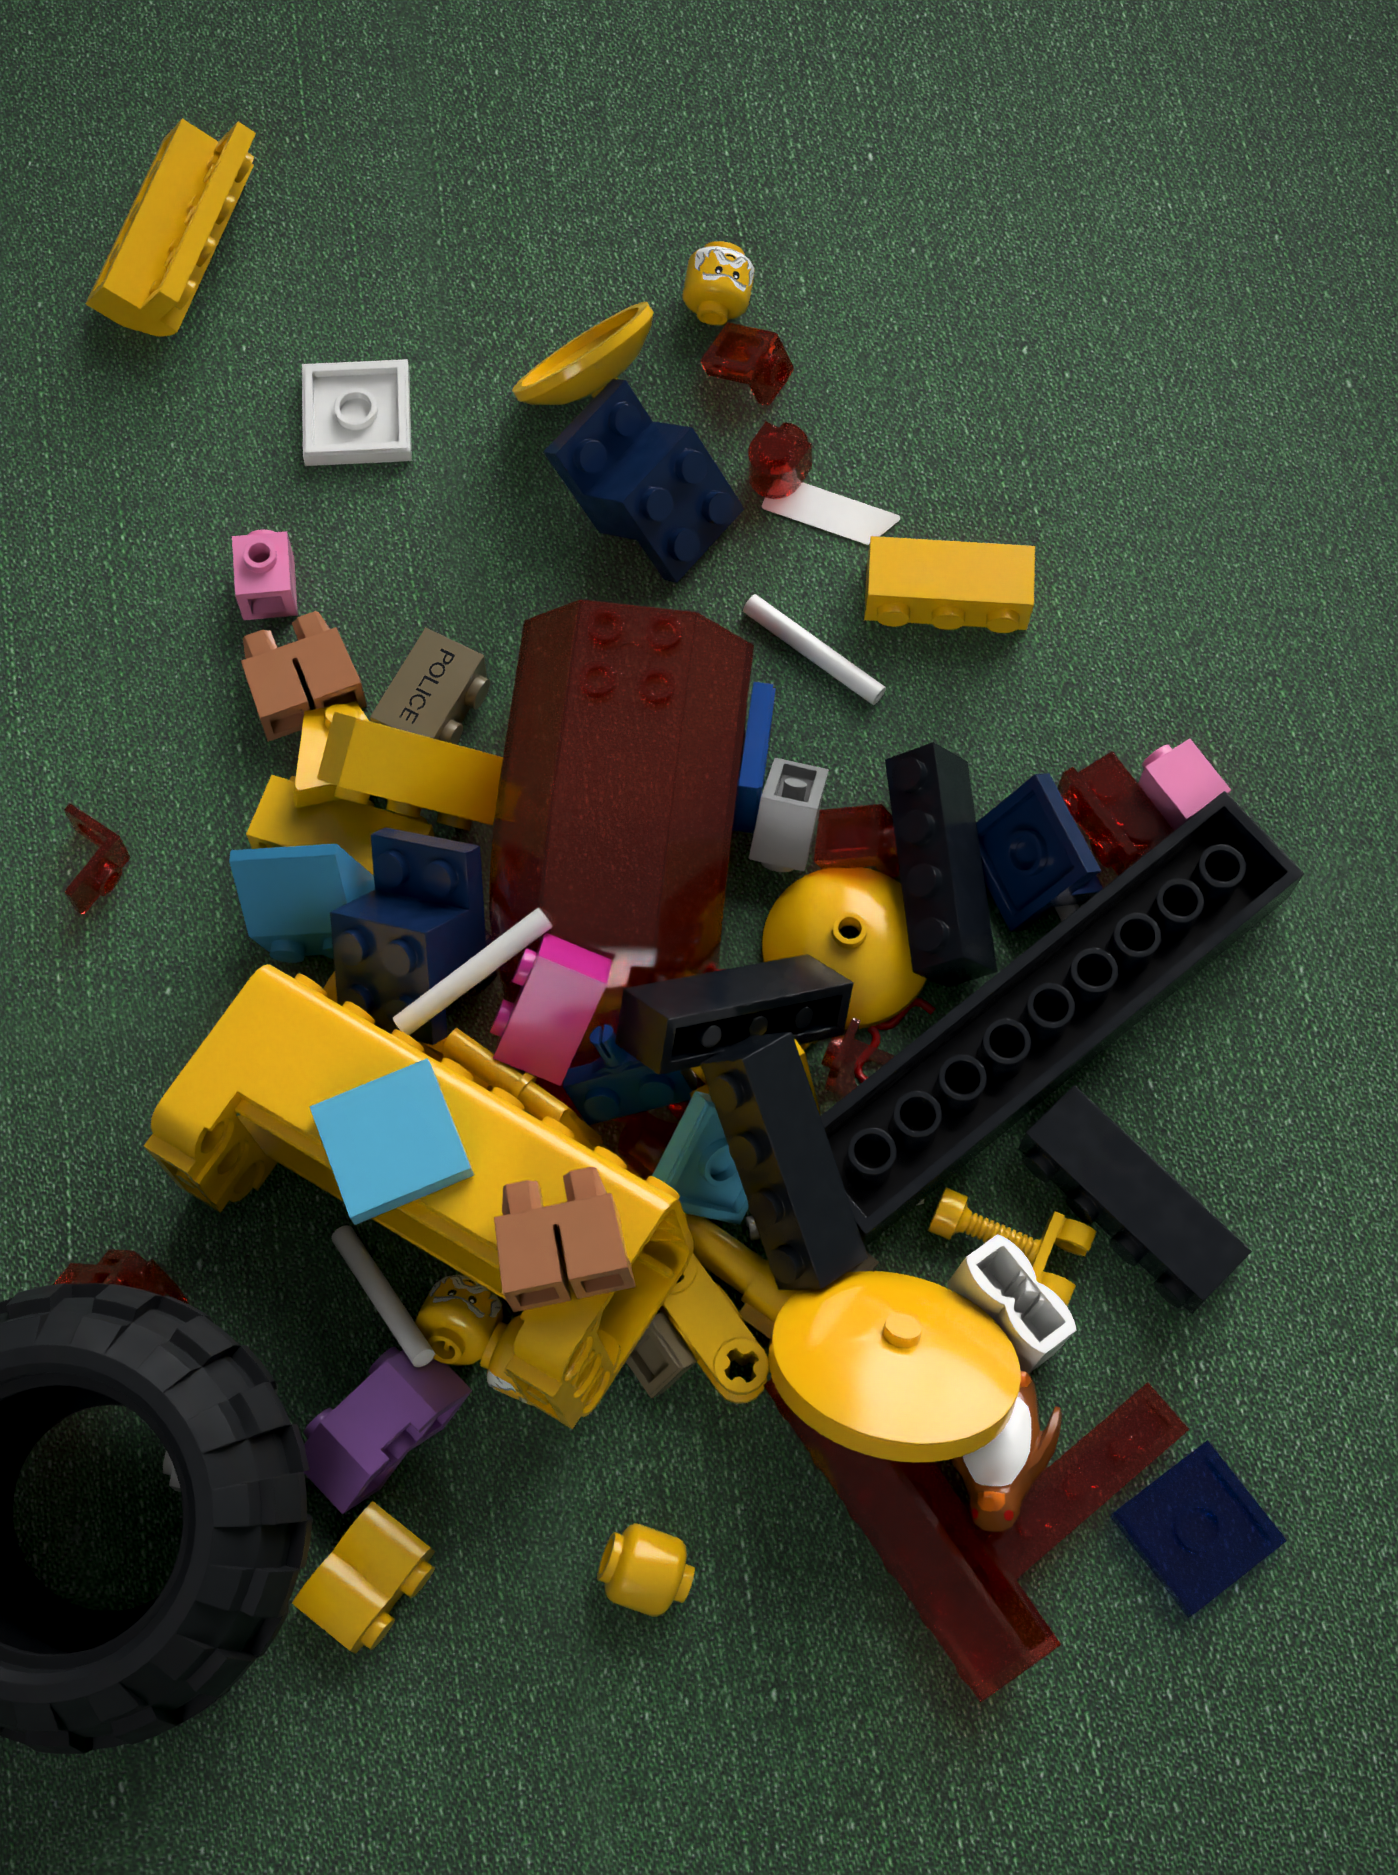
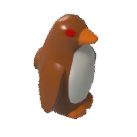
[951,1371,1062,1532]

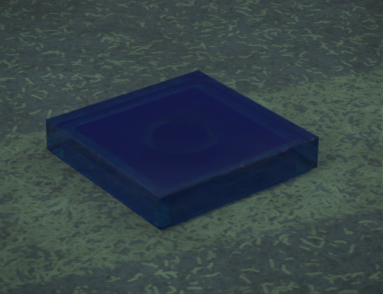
[1110,1440,1287,1618]

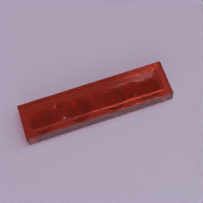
[962,1382,1189,1591]

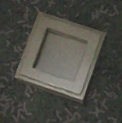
[626,1312,697,1399]

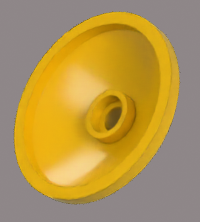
[512,302,654,405]
[762,866,927,1029]

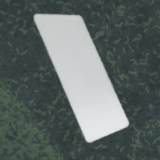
[762,474,900,545]

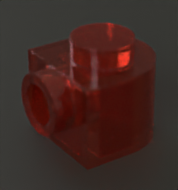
[748,421,812,499]

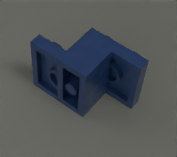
[543,378,745,583]
[330,827,486,1045]

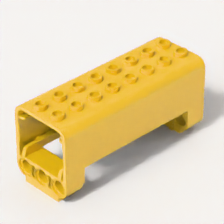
[144,964,694,1429]

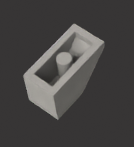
[749,758,829,872]

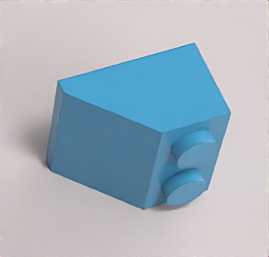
[229,844,375,963]

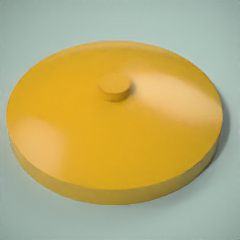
[768,1271,1021,1463]

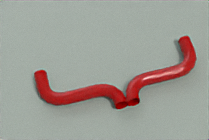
[854,998,936,1083]

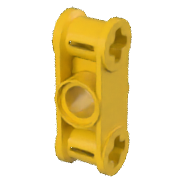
[659,1253,769,1404]

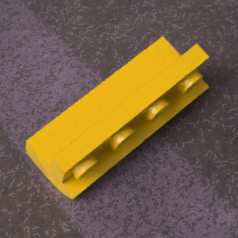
[86,118,256,337]

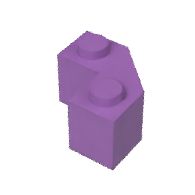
[303,1347,472,1514]

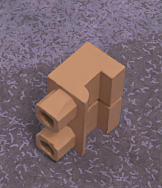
[241,611,367,742]
[494,1167,636,1312]

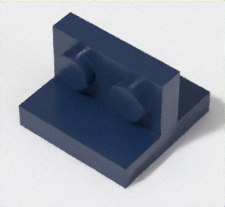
[976,773,1103,932]

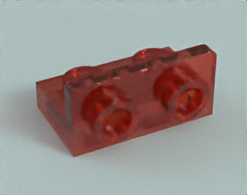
[1057,751,1174,876]

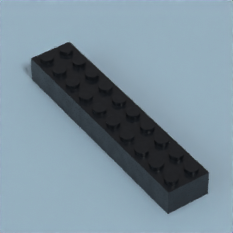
[820,791,1304,1247]

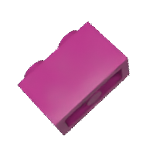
[489,932,612,1086]

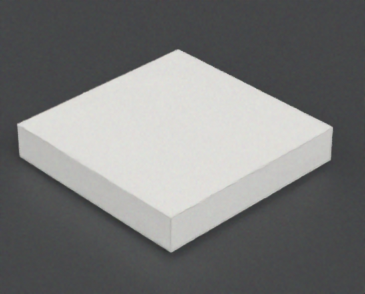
[302,359,412,466]

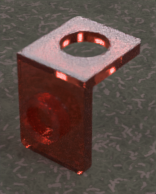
[64,803,131,915]
[821,1017,894,1097]

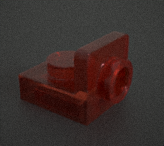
[700,322,794,406]
[814,804,899,877]

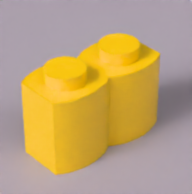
[292,1501,435,1654]

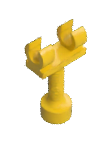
[927,1187,1096,1306]

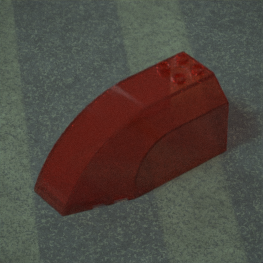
[489,599,754,1124]

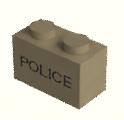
[370,627,490,745]

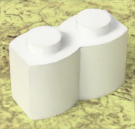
[947,1234,1076,1374]

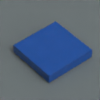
[734,681,776,833]

